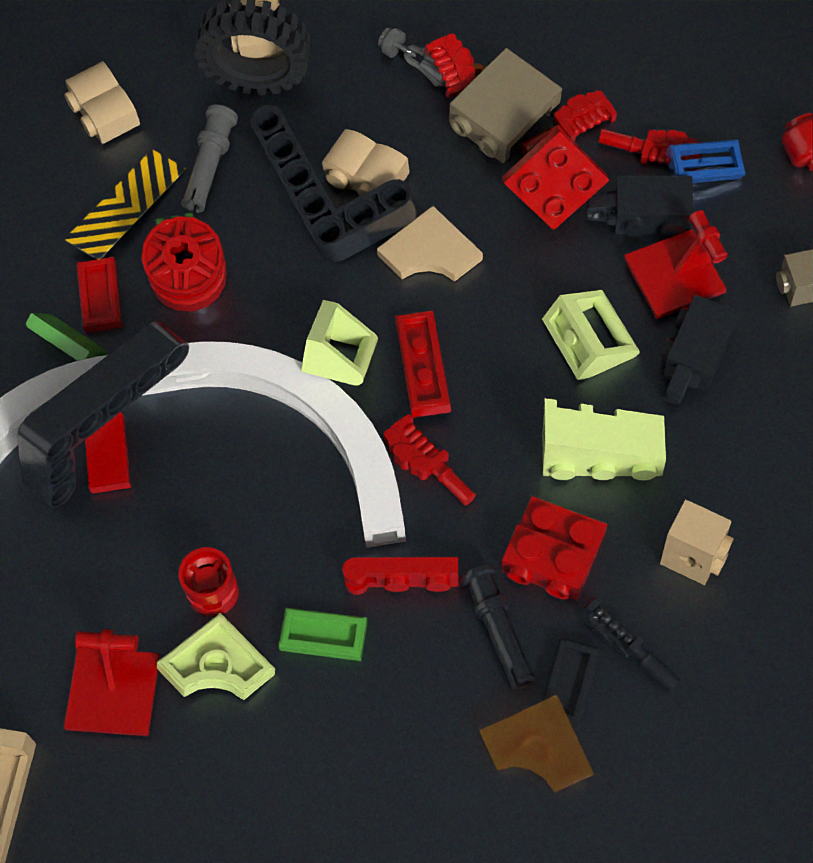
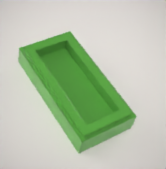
[26,313,109,361]
[279,607,368,661]

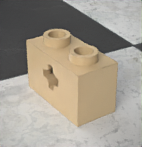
[660,499,734,585]

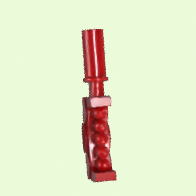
[424,33,476,98]
[520,90,617,155]
[599,129,702,171]
[384,414,476,506]

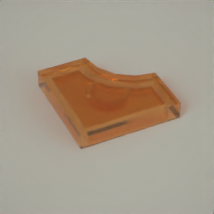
[480,695,594,792]

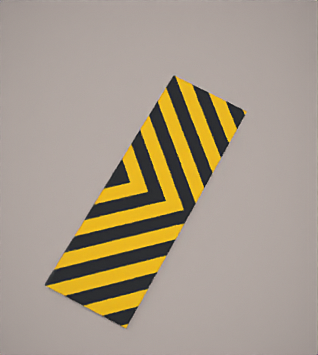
[64,149,186,260]

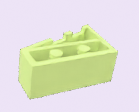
[542,398,666,480]

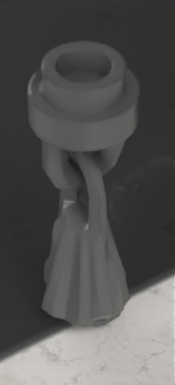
[378,28,446,87]

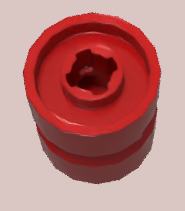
[178,547,239,617]

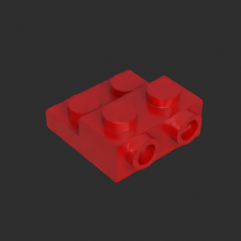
[502,496,608,601]

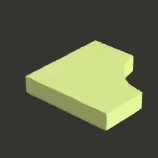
[157,613,275,700]

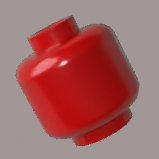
[781,113,813,171]

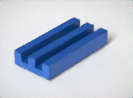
[666,140,746,183]

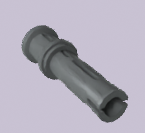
[181,105,238,213]

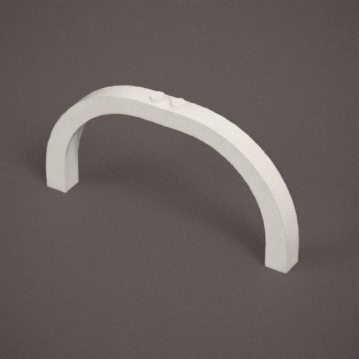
[0,342,406,548]

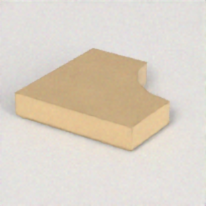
[377,206,483,281]

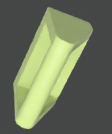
[542,290,640,380]
[301,300,378,385]

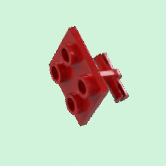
[624,210,728,319]
[64,629,160,736]

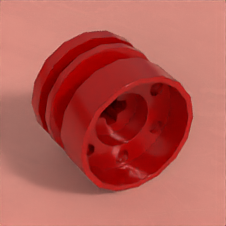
[142,216,227,312]

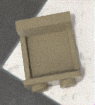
[449,48,562,163]

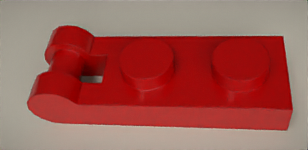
[342,557,459,595]

